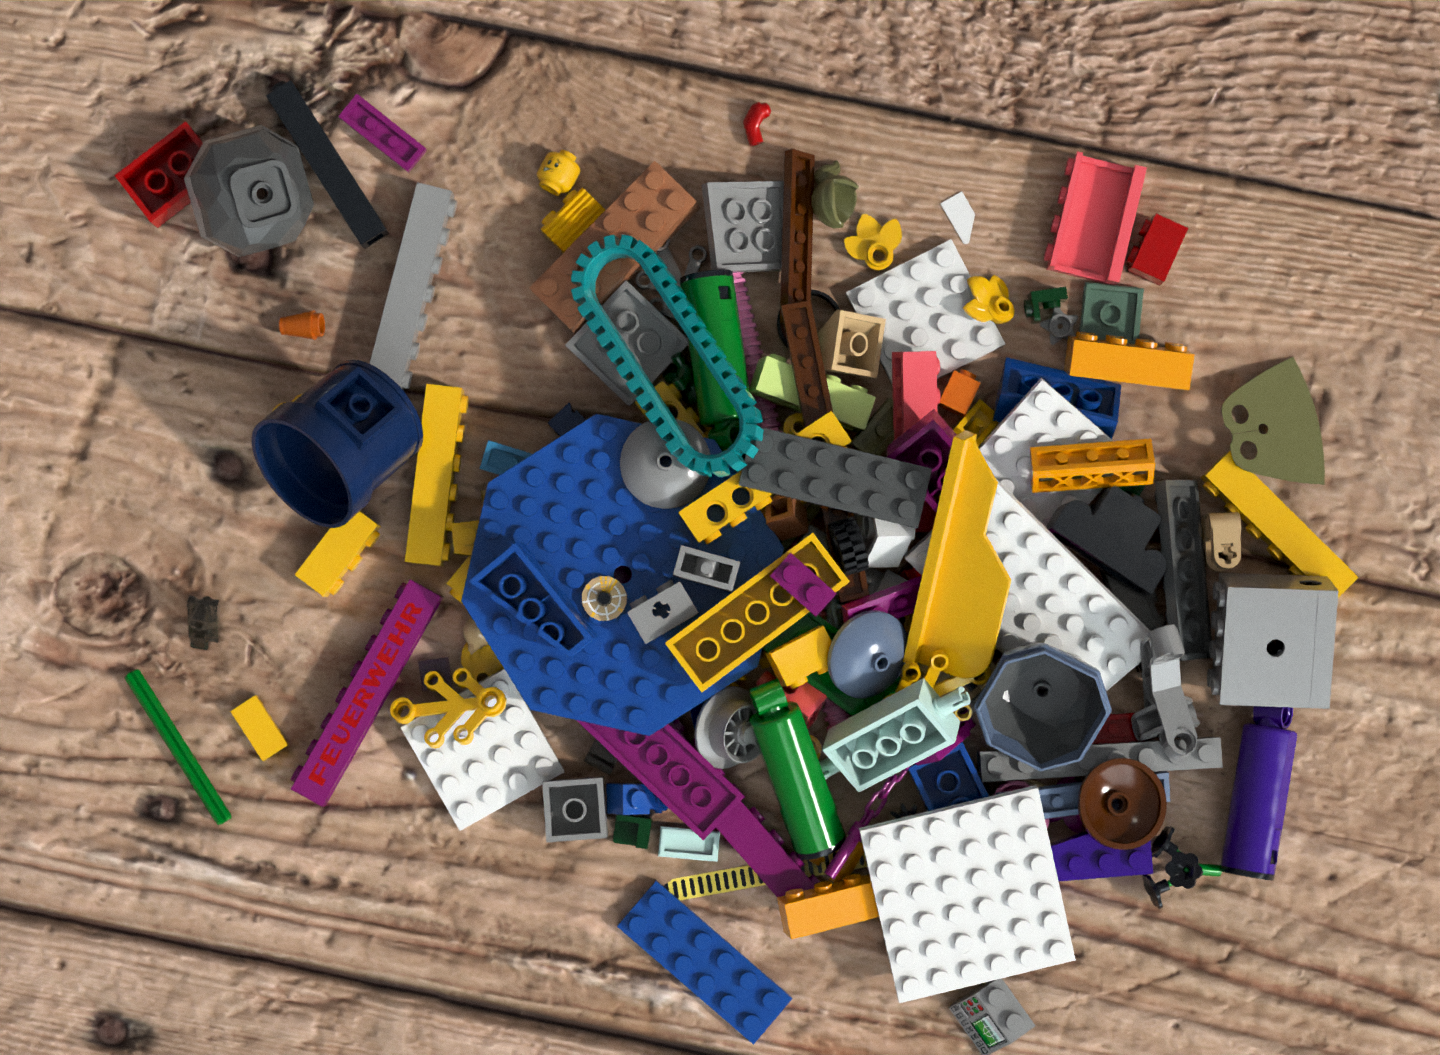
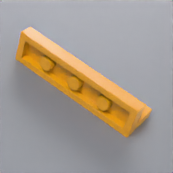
[1030,438,1155,493]

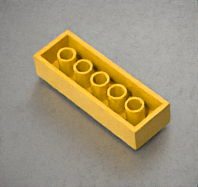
[665,533,850,693]

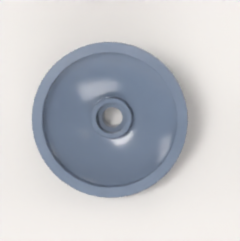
[827,610,908,698]

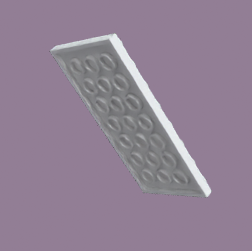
[905,479,1150,692]

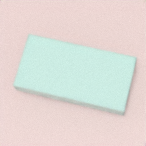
[658,826,720,862]

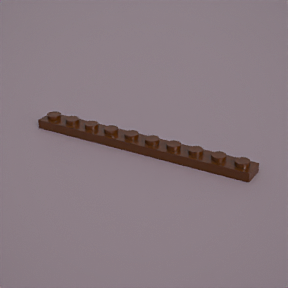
[780,300,870,603]

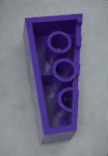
[1050,831,1153,881]

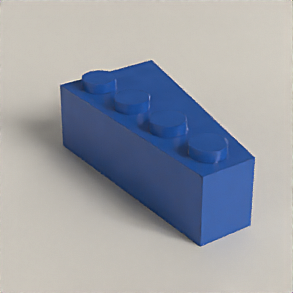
[468,542,598,658]

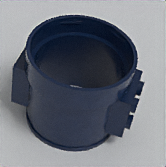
[252,360,423,528]

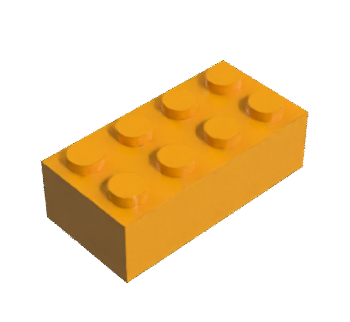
[1064,331,1195,390]

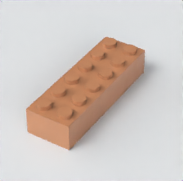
[529,161,701,334]

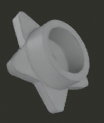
[1040,308,1078,345]

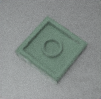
[1079,282,1144,344]

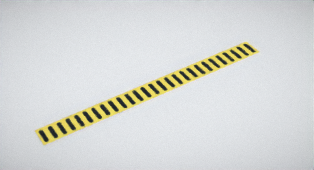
[663,849,867,900]

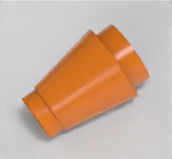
[279,310,325,340]

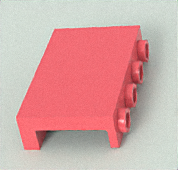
[1044,151,1147,285]

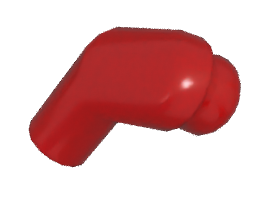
[743,102,771,146]

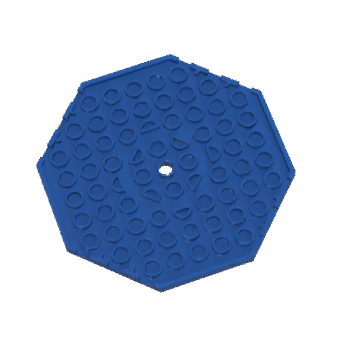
[461,414,784,736]

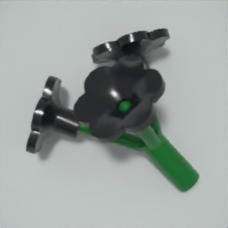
[1142,826,1222,909]

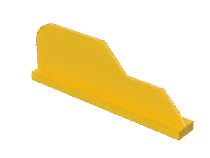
[903,430,1011,679]

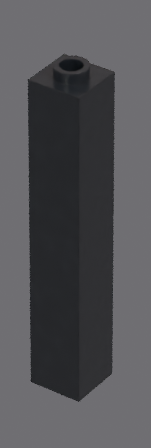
[266,80,390,249]

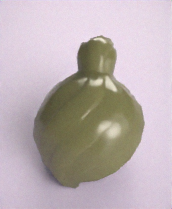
[811,160,859,229]

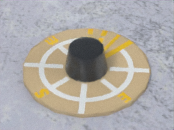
[582,576,627,621]

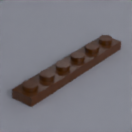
[780,149,815,324]

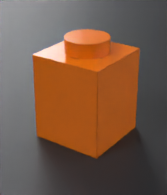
[937,369,981,418]

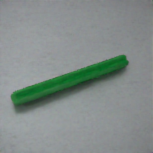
[125,669,232,825]

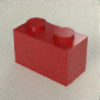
[1126,213,1188,286]

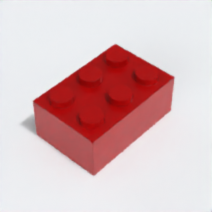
[114,121,203,228]

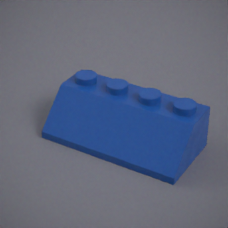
[993,357,1121,439]

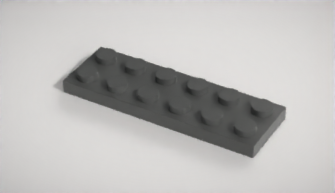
[738,427,932,529]
[1155,480,1212,661]

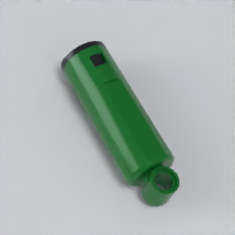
[679,269,750,452]
[749,679,847,860]

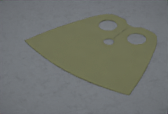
[1221,357,1325,485]

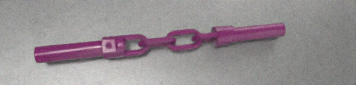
[824,766,911,879]

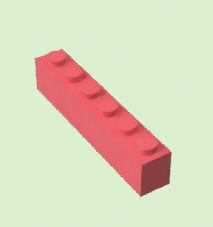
[892,351,941,532]

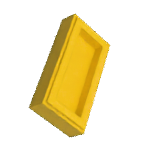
[230,695,289,761]

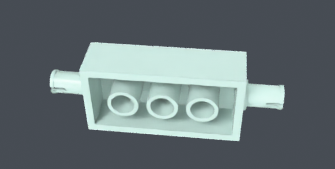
[819,678,971,792]

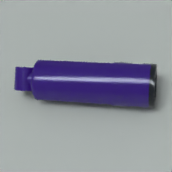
[1219,706,1297,881]

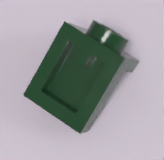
[1024,287,1068,324]

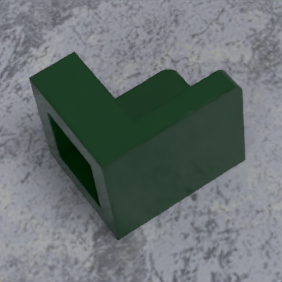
[613,814,652,849]

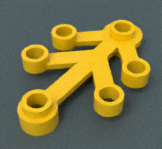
[884,650,991,721]
[390,668,507,748]

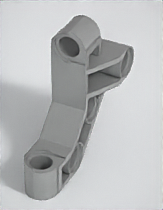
[1131,624,1200,760]

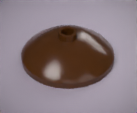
[1078,758,1167,850]

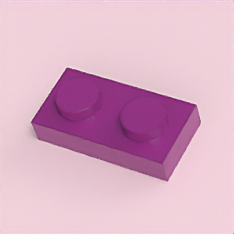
[770,552,837,617]

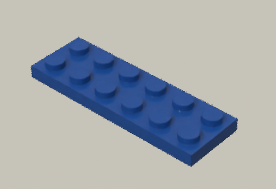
[617,880,793,1045]

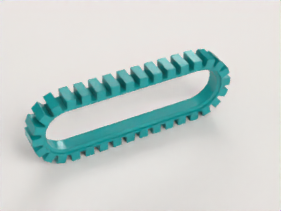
[571,234,764,477]

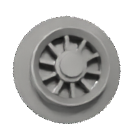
[695,686,760,769]

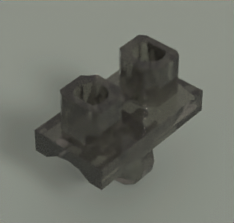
[187,595,220,650]

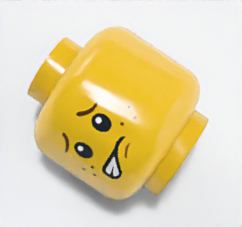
[536,149,580,196]

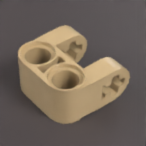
[1201,512,1241,573]

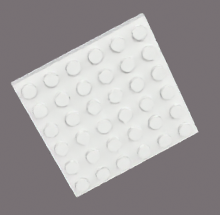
[859,785,1076,1003]

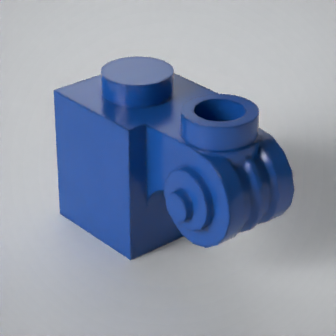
[606,783,668,815]

